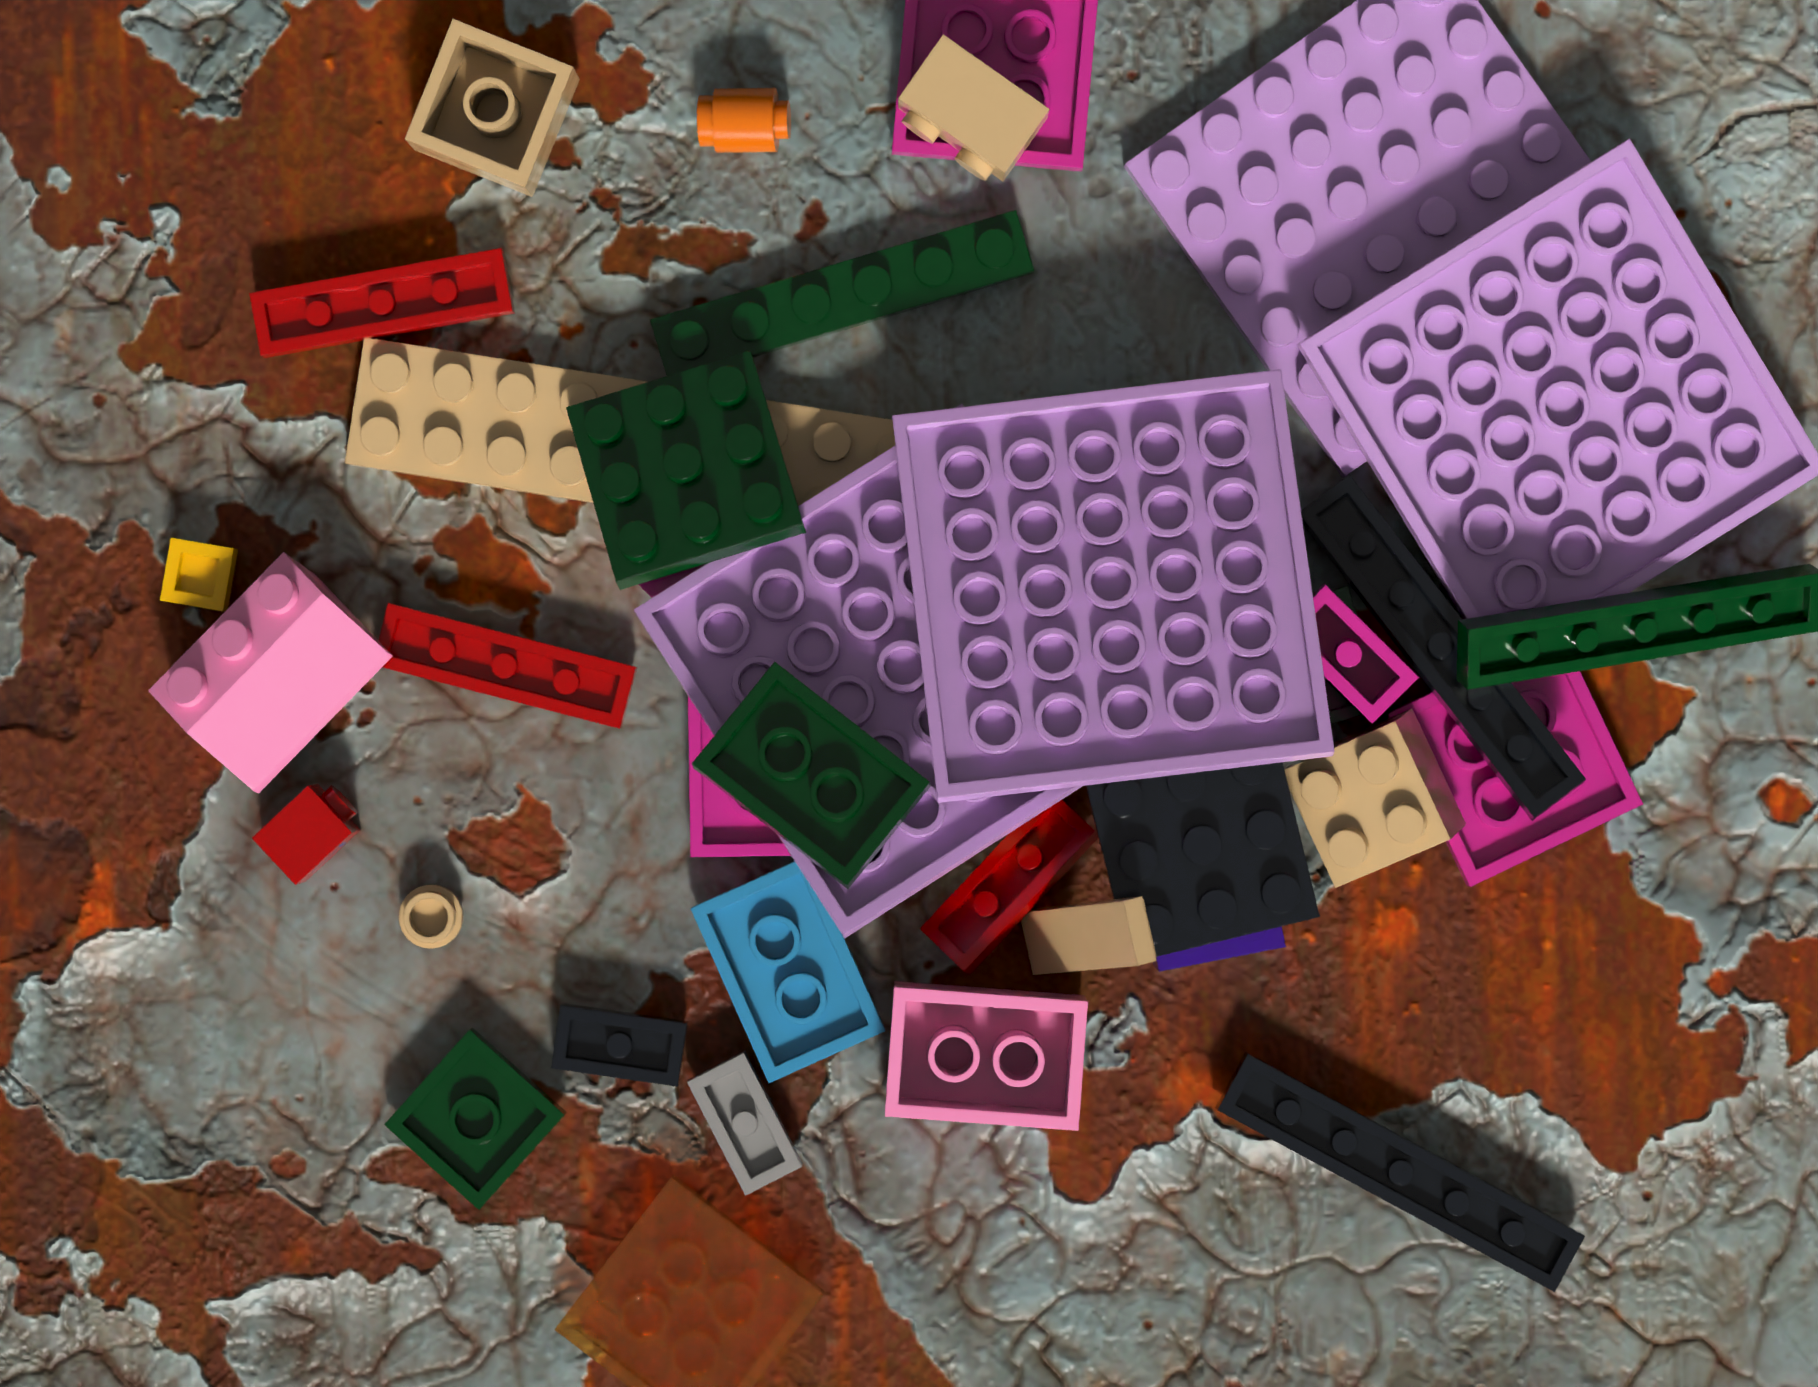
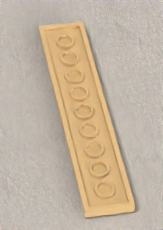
[345,338,895,506]

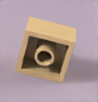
[405,19,580,197]
[1284,708,1466,888]

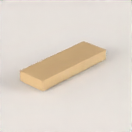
[1021,896,1156,975]

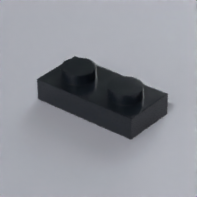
[551,1003,688,1087]

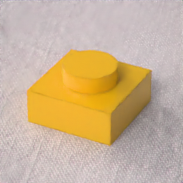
[160,538,238,612]

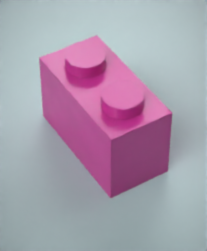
[1313,583,1419,724]

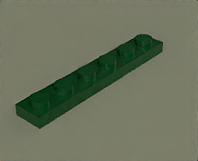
[650,210,1034,376]
[1457,564,1818,690]

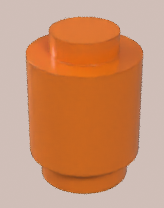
[697,88,791,153]

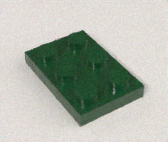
[692,662,931,889]

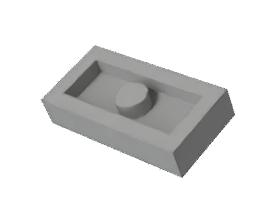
[687,1051,803,1196]

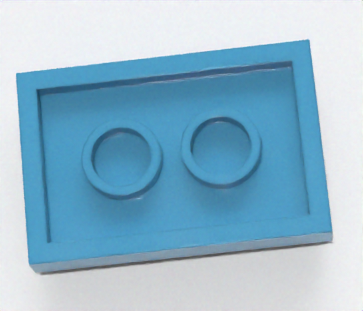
[690,861,886,1083]

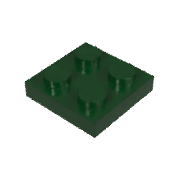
[384,1027,567,1210]

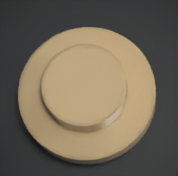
[399,884,464,949]

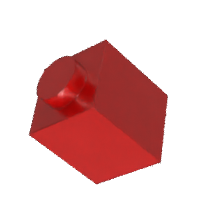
[252,784,361,885]

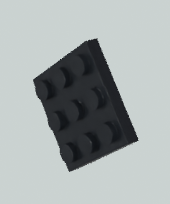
[1086,762,1320,957]

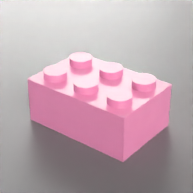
[885,981,1088,1131]

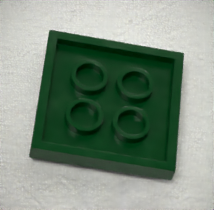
[566,350,806,590]

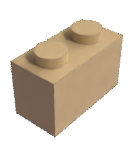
[898,34,1050,181]

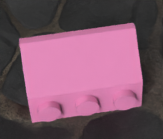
[148,552,393,794]

